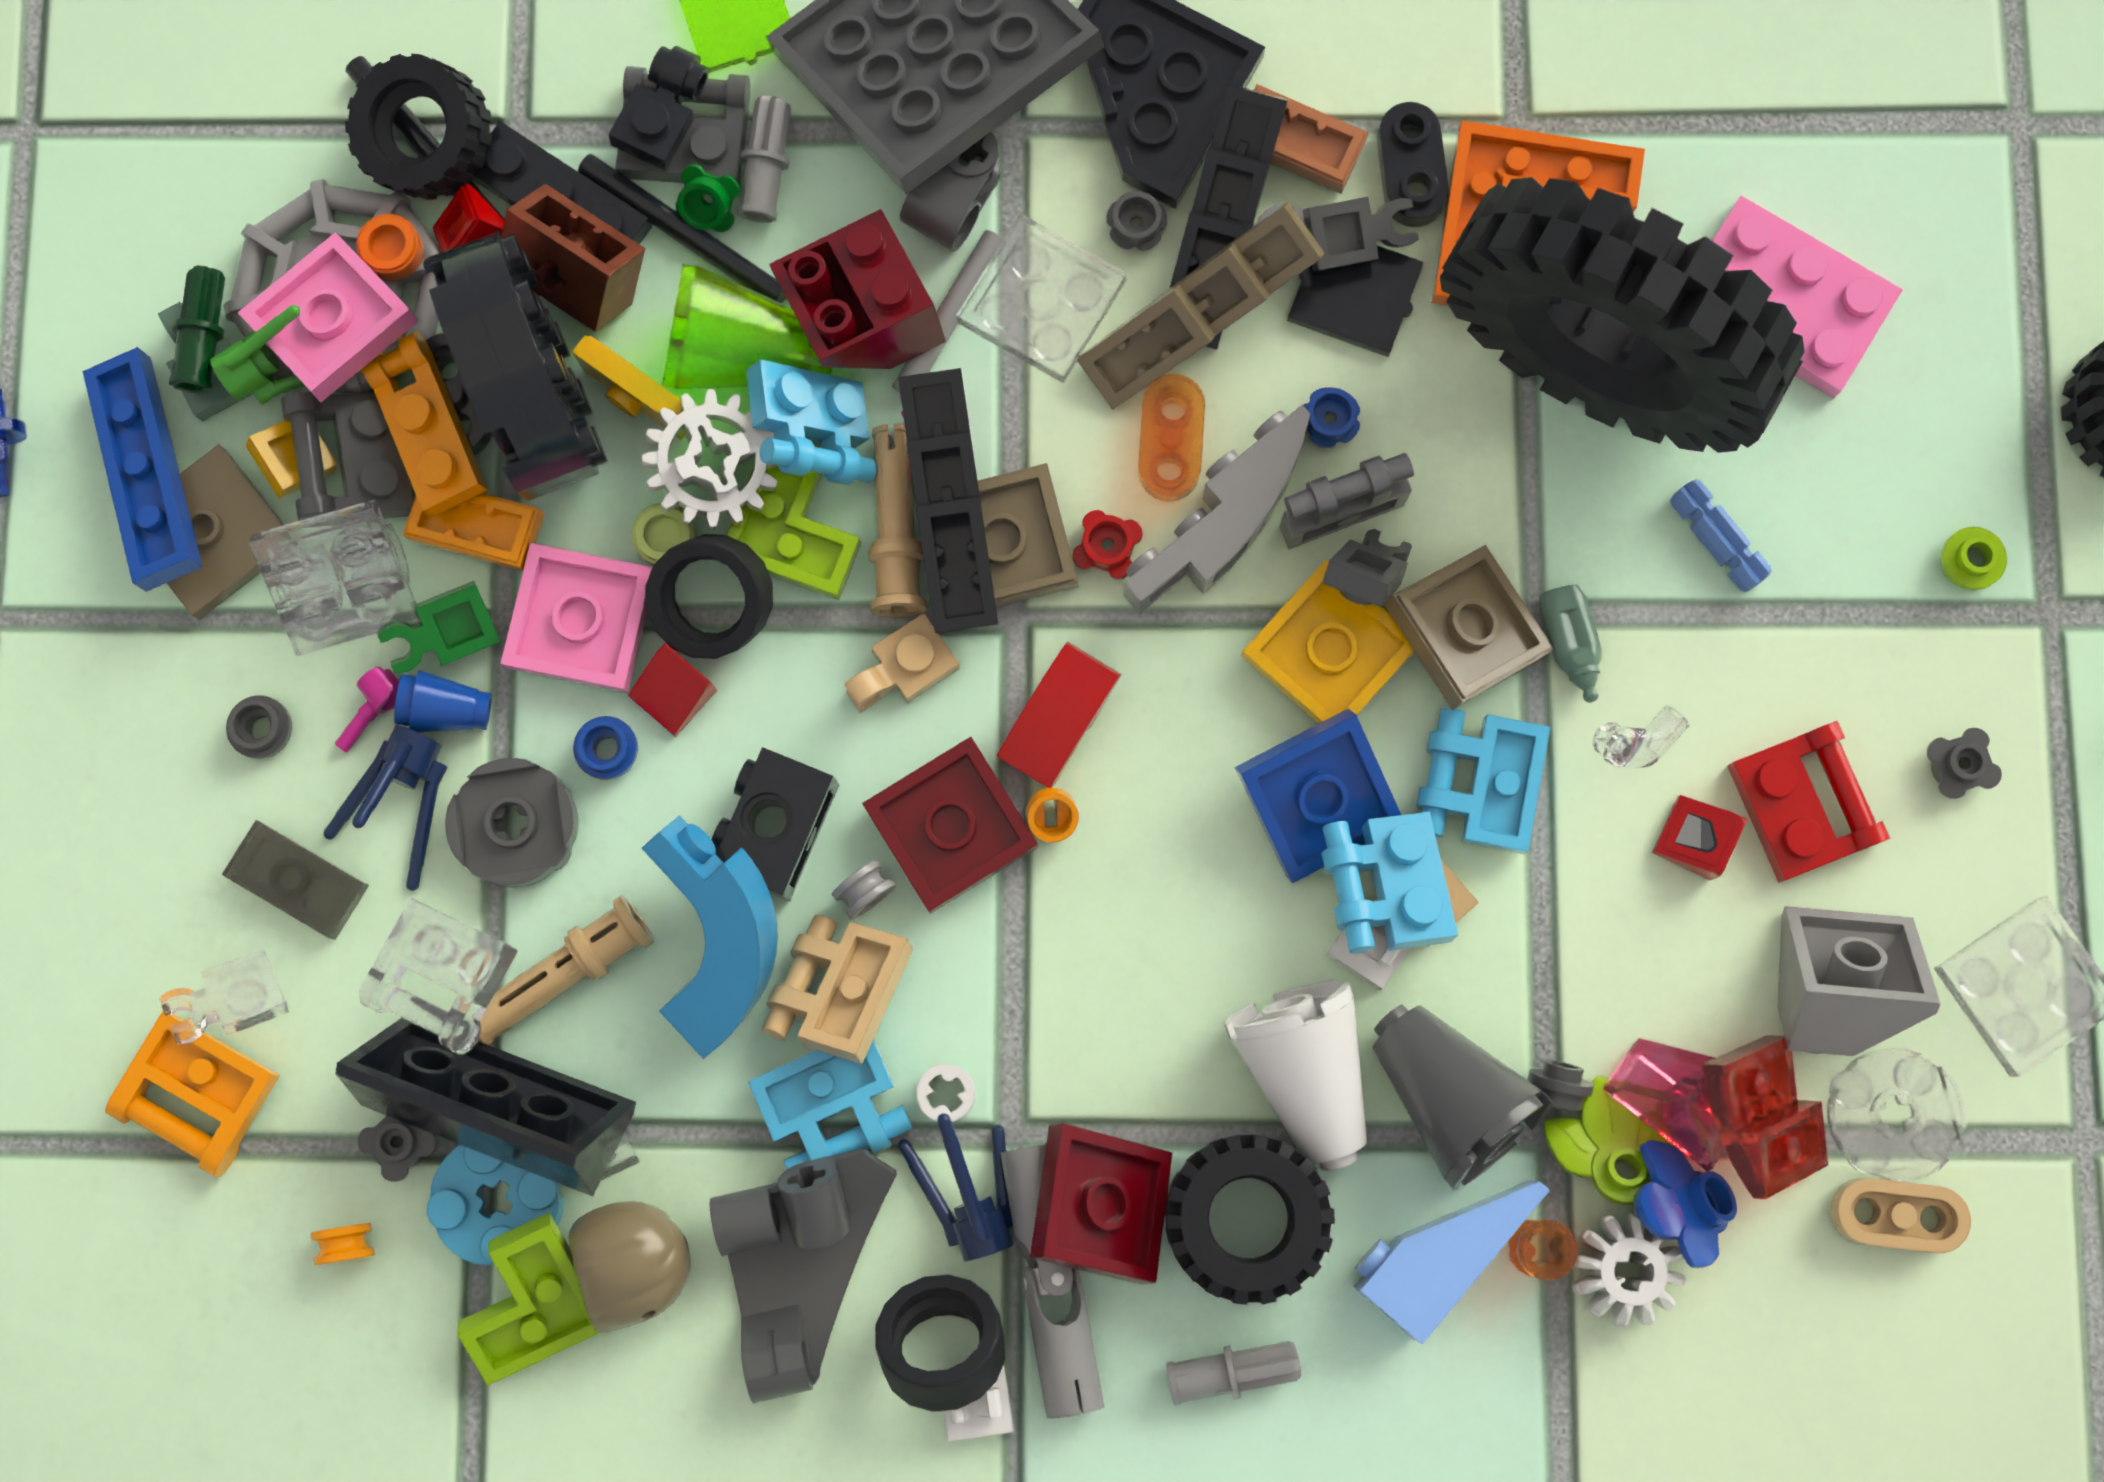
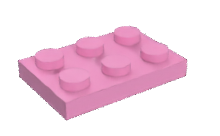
[1712,196,1903,398]

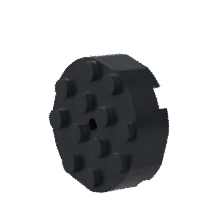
[423,231,608,501]

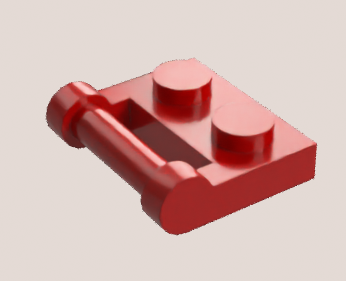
[1727,721,1891,883]

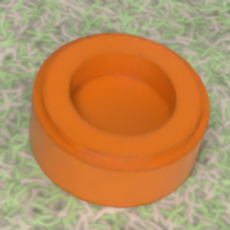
[356,214,424,281]

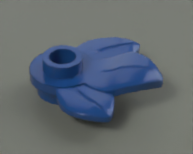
[1634,1141,1737,1268]

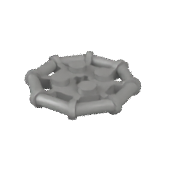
[223,179,441,394]

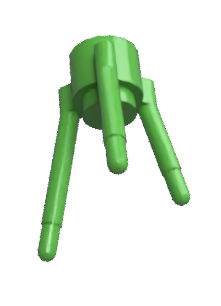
[210,305,305,404]

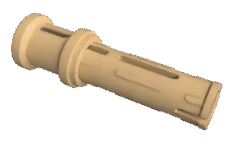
[868,424,927,618]
[464,895,654,1045]

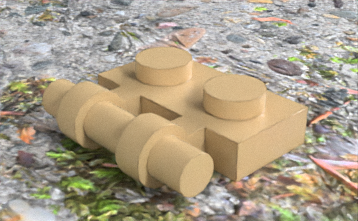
[762,915,913,1064]

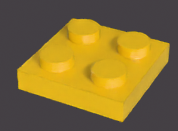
[1241,559,1414,724]

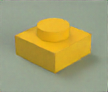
[246,420,338,498]

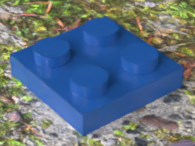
[1234,708,1401,883]

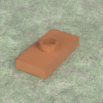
[1254,84,1369,194]

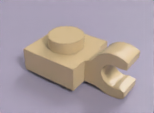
[844,613,959,713]

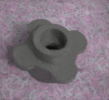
[1927,727,2002,799]
[358,1116,437,1182]

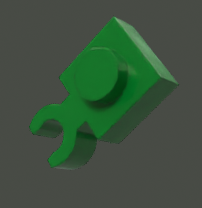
[377,581,501,673]

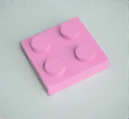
[238,232,419,403]
[500,543,652,693]

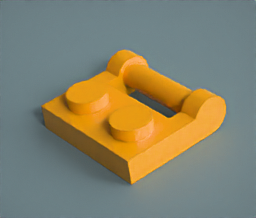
[105,1011,280,1178]

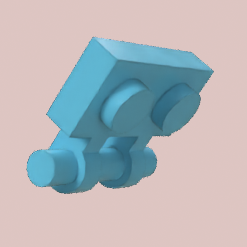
[746,359,877,485]
[1416,708,1550,854]
[1322,811,1458,954]
[748,1039,913,1169]

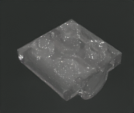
[249,499,419,656]

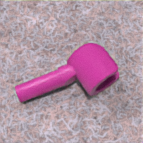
[335,667,399,752]

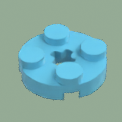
[427,1145,564,1265]

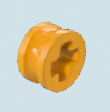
[311,1223,375,1266]

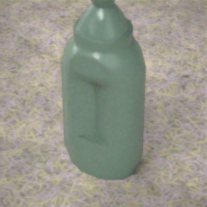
[1540,584,1602,703]

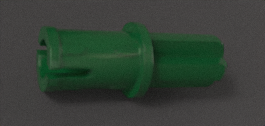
[169,265,225,394]

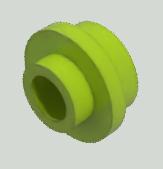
[1941,527,2007,590]

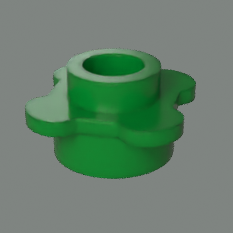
[675,164,740,232]

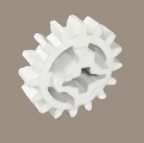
[642,389,778,530]

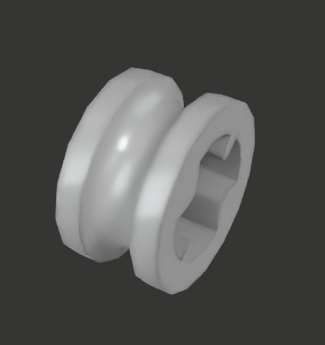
[831,860,896,920]

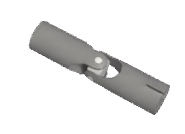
[1000,1144,1105,1419]

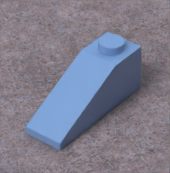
[1353,1180,1550,1345]

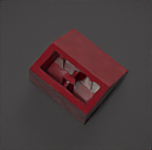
[769,209,946,369]

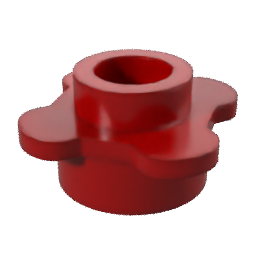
[1073,510,1143,580]

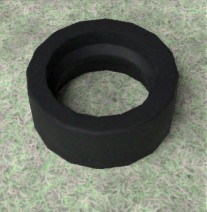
[645,534,773,659]
[875,1274,1005,1412]

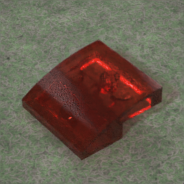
[1702,1035,1828,1200]

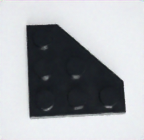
[1078,0,1265,209]

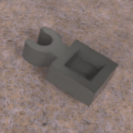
[1303,197,1419,272]
[1322,529,1412,607]

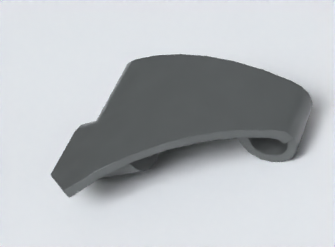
[709,1148,897,1403]

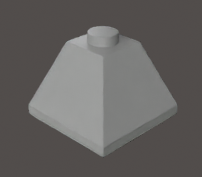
[1778,906,1941,1056]

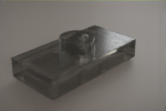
[221,820,369,940]

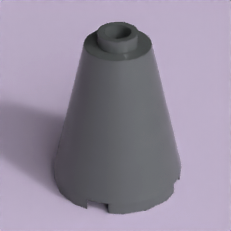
[1373,1005,1553,1190]

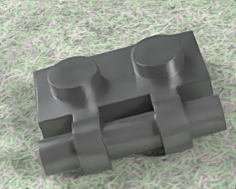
[1279,453,1414,550]

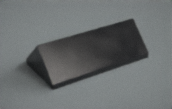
[335,1014,636,1197]

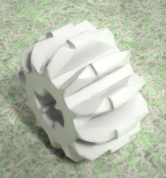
[1569,1213,1686,1328]

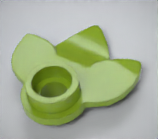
[1543,1076,1675,1205]

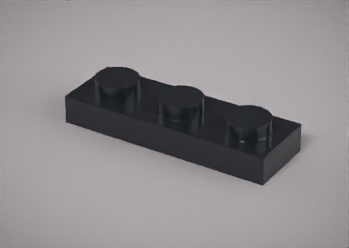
[473,121,653,245]

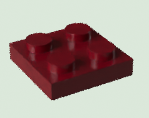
[862,737,1039,914]
[1030,1123,1173,1285]

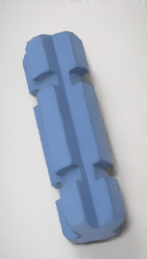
[1670,479,1772,592]

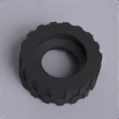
[345,53,492,200]

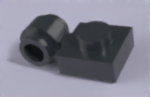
[608,45,709,171]

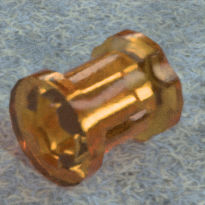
[1508,1219,1578,1281]

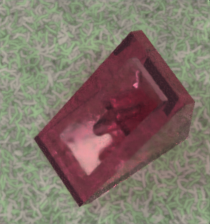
[1603,1038,1744,1171]

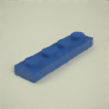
[82,347,203,592]

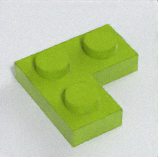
[727,466,862,600]
[457,1212,600,1386]

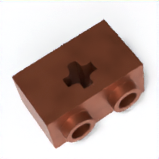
[502,184,645,332]

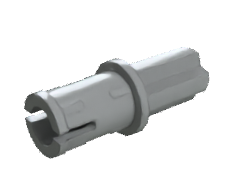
[736,95,791,223]
[1166,1341,1301,1406]

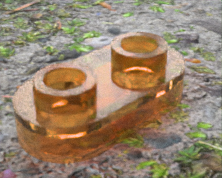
[1138,374,1205,502]

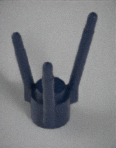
[323,725,448,891]
[898,1113,1013,1261]

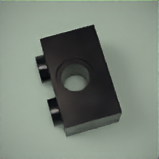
[711,747,839,901]

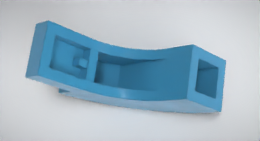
[641,815,778,1059]

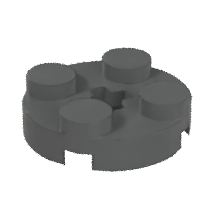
[445,758,578,888]

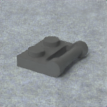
[615,66,750,186]
[281,392,414,524]

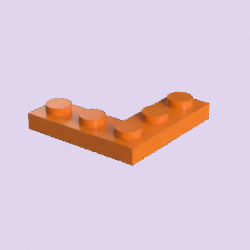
[1431,120,1645,306]

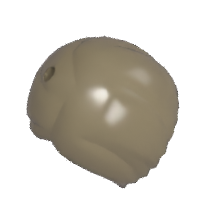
[568,1201,691,1333]

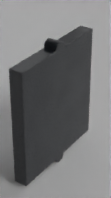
[1287,245,1424,357]

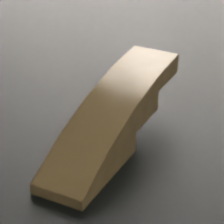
[1077,202,1325,410]

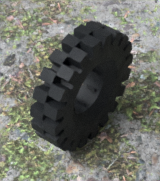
[1440,177,1805,453]

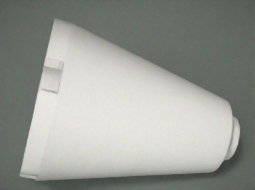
[1224,980,1367,1171]

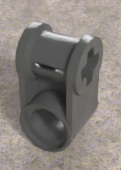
[900,132,1000,252]

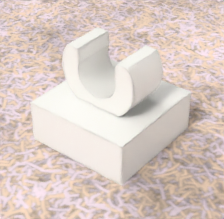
[1326,926,1409,990]
[944,1362,1014,1442]

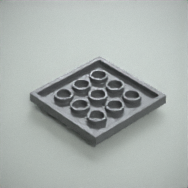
[766,0,1104,195]

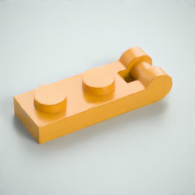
[361,331,488,517]

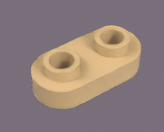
[1831,1178,1971,1253]

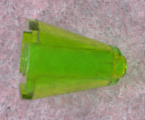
[662,264,833,389]

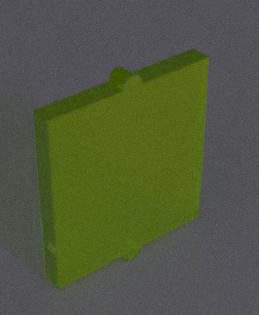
[679,0,790,73]

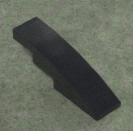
[1170,84,1288,350]
[898,368,998,634]

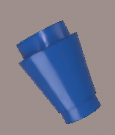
[394,670,492,732]

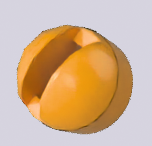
[1026,787,1079,843]

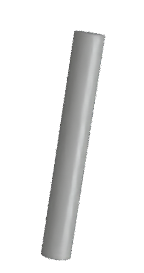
[892,230,1006,393]

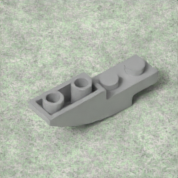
[1123,405,1310,615]

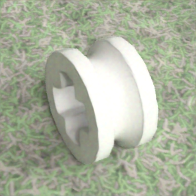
[916,1064,976,1122]

